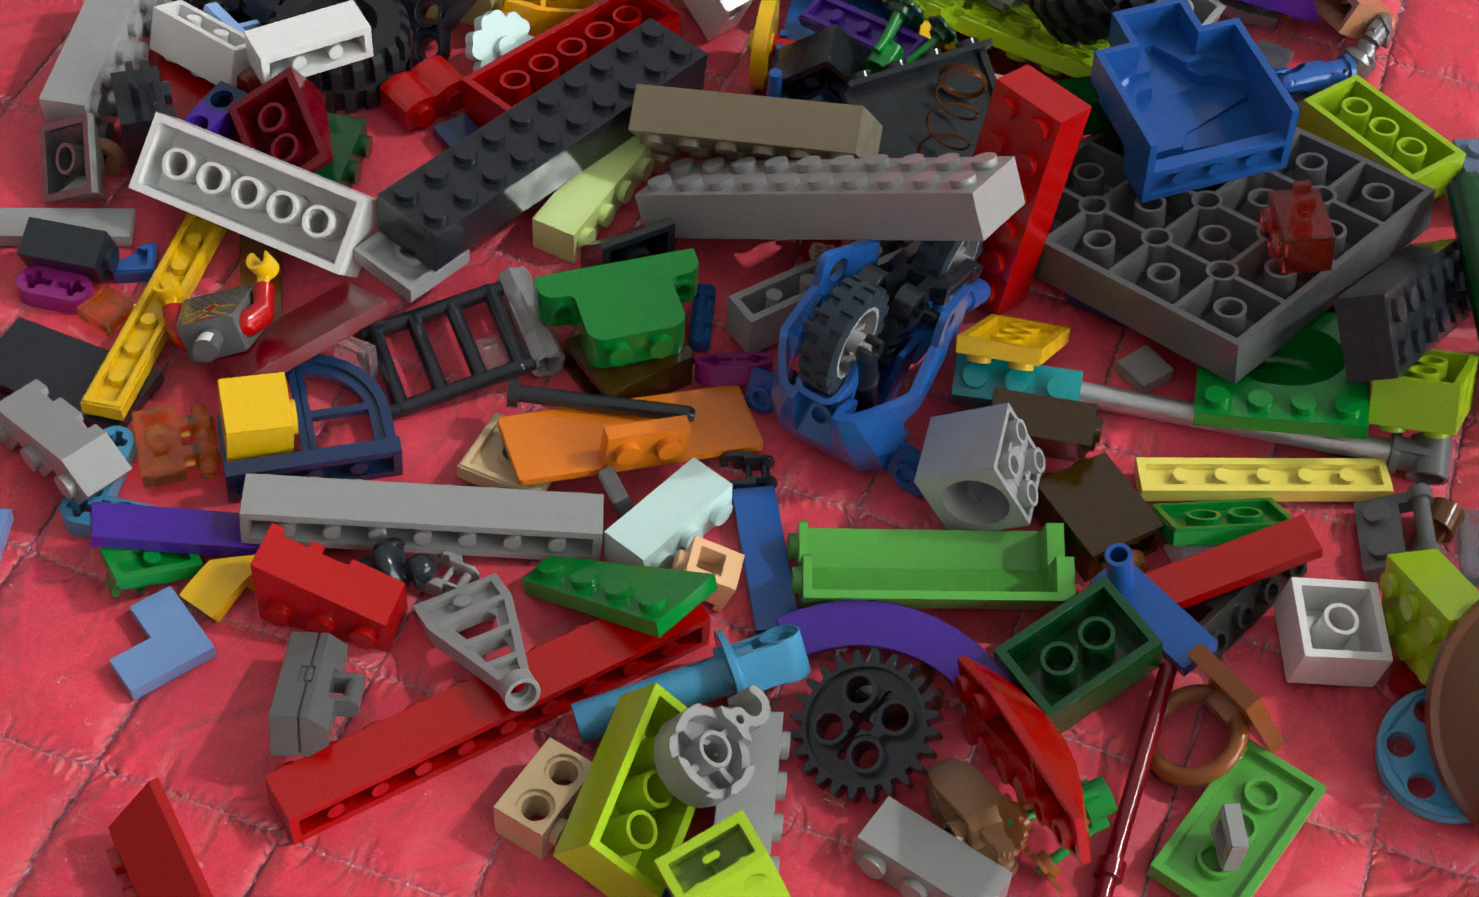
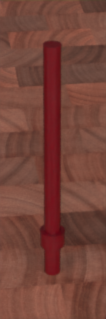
[1092,663,1178,897]

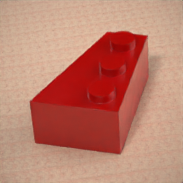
[250,522,408,652]

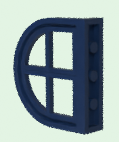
[217,354,403,501]

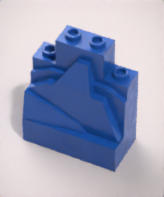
[1090,0,1300,203]

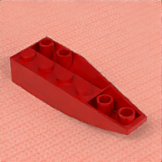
[954,655,1091,865]

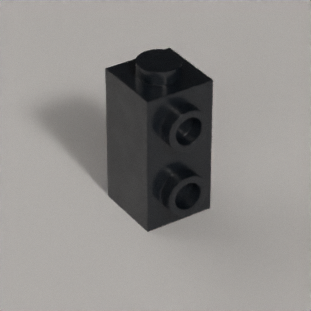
[17,217,119,284]

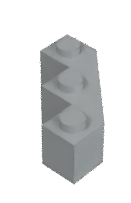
[0,379,132,505]

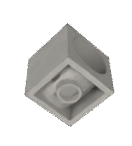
[914,402,1045,531]

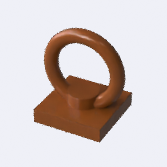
[1140,642,1285,787]

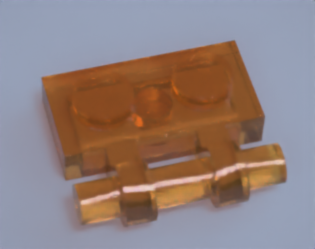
[132,403,220,488]

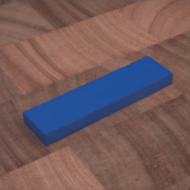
[732,486,797,636]

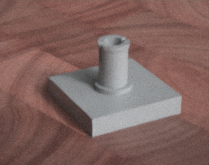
[353,232,470,302]

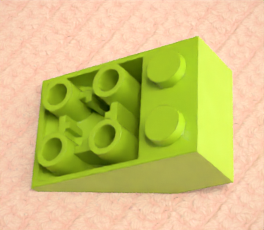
[654,809,791,897]

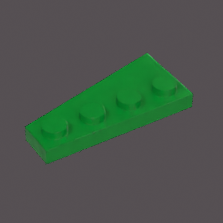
[522,556,718,638]

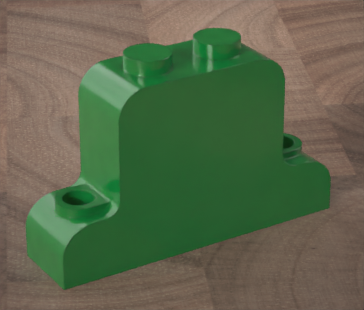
[533,248,699,368]

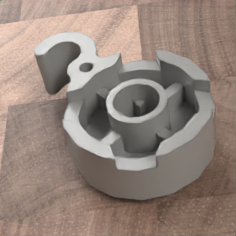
[653,685,771,808]

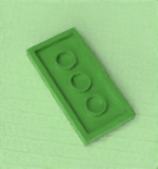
[1146,739,1327,897]

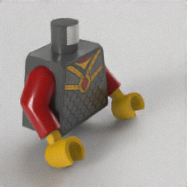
[151,250,279,363]

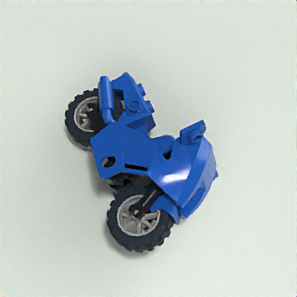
[744,239,991,499]

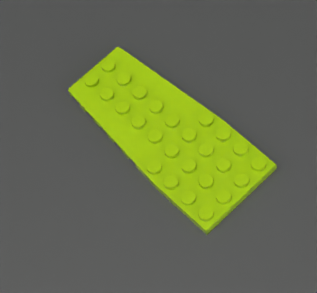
[882,0,1111,78]

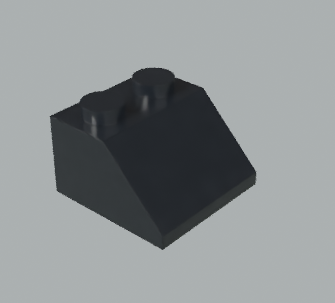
[581,218,675,268]

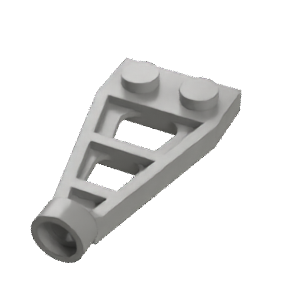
[412,573,541,711]

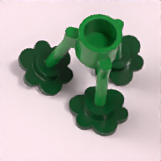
[865,0,959,74]

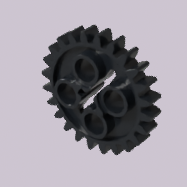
[790,650,943,804]

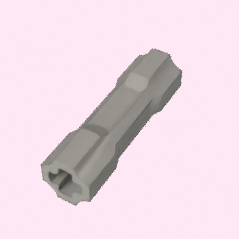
[497,266,566,377]

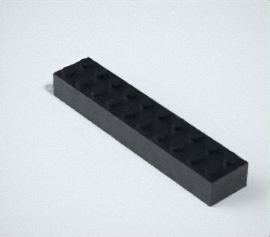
[377,18,708,272]

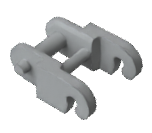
[411,551,480,597]

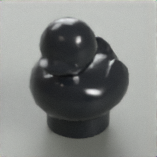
[359,537,436,591]

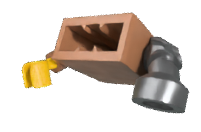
[1286,0,1395,79]

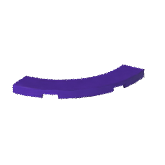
[776,600,1010,689]

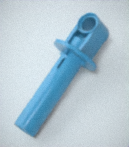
[570,624,811,744]

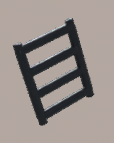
[359,281,537,420]

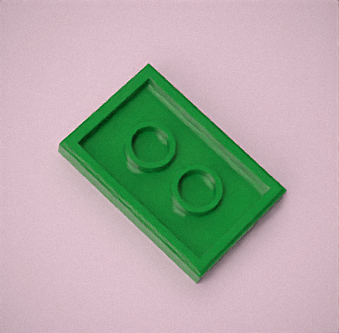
[1149,498,1294,547]

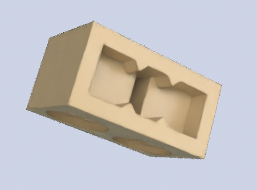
[493,737,592,860]

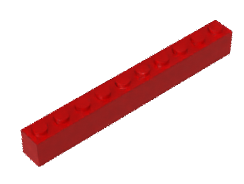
[264,604,711,845]

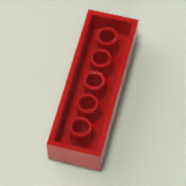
[461,0,680,126]
[973,64,1092,315]

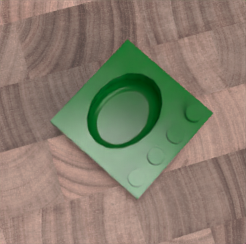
[1193,312,1369,440]

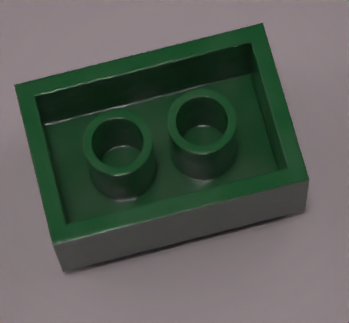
[993,576,1163,733]

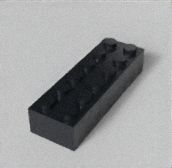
[1334,238,1472,383]

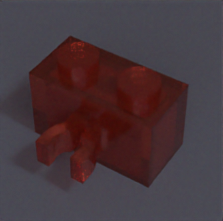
[1261,180,1336,274]

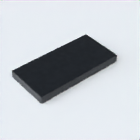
[0,317,164,430]

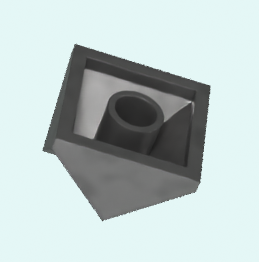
[39,113,107,204]

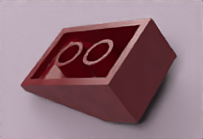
[228,66,333,173]

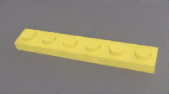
[1133,457,1394,502]

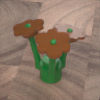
[997,776,1118,893]

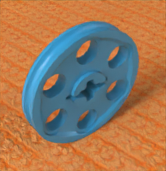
[1375,688,1470,824]

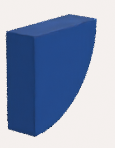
[113,243,159,283]

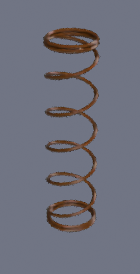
[895,63,988,248]

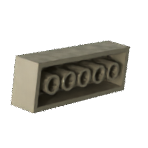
[628,84,883,161]

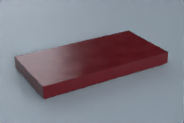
[208,281,391,378]

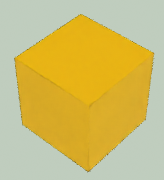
[218,372,298,462]

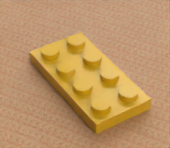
[955,314,1071,371]

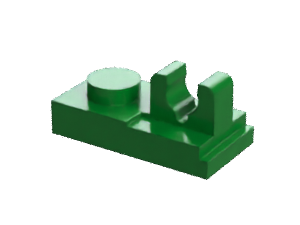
[99,548,203,597]

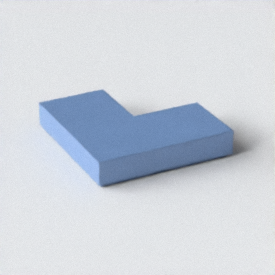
[109,586,217,701]

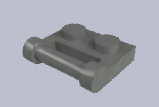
[1353,483,1443,581]

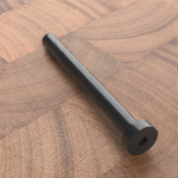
[506,377,695,422]

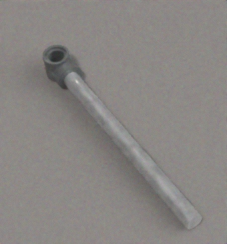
[1079,381,1454,486]

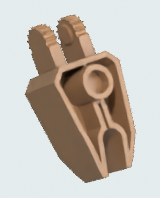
[925,758,1020,875]

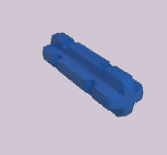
[688,283,716,352]

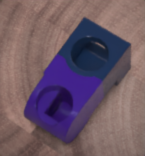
[184,80,248,138]

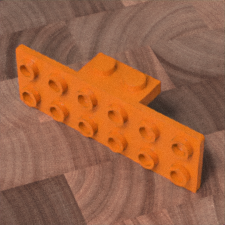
[497,385,764,486]

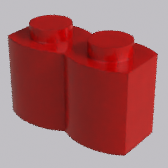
[379,55,464,132]

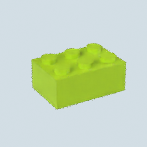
[1369,349,1479,439]
[1380,548,1479,687]

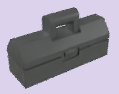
[268,632,366,757]

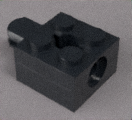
[110,58,176,179]

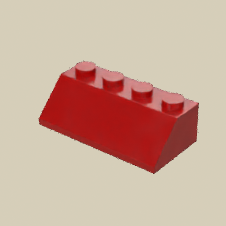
[105,778,213,897]

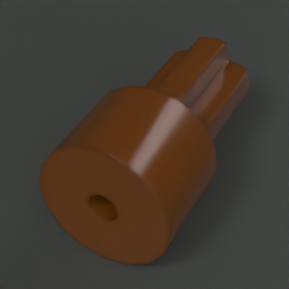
[1408,497,1465,551]

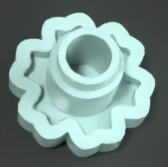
[465,10,534,72]

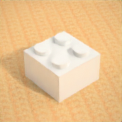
[1273,577,1393,687]

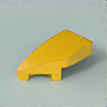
[179,555,255,623]

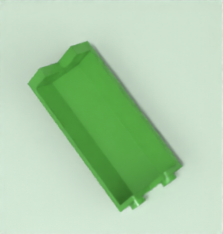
[788,521,1076,610]

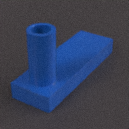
[1089,543,1218,677]

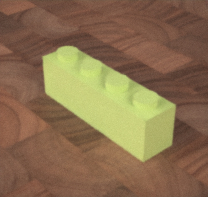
[532,135,654,264]

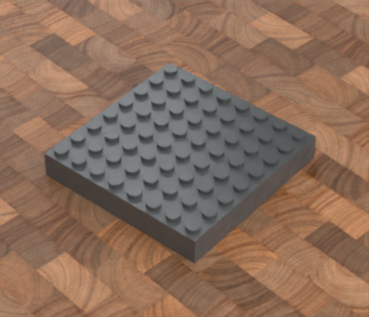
[1034,127,1435,384]

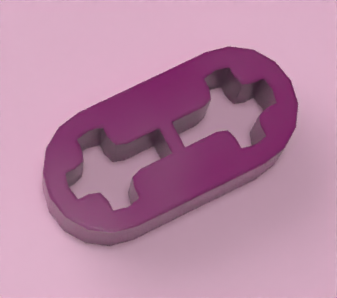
[16,266,96,314]
[695,352,773,386]

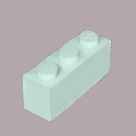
[604,457,733,569]

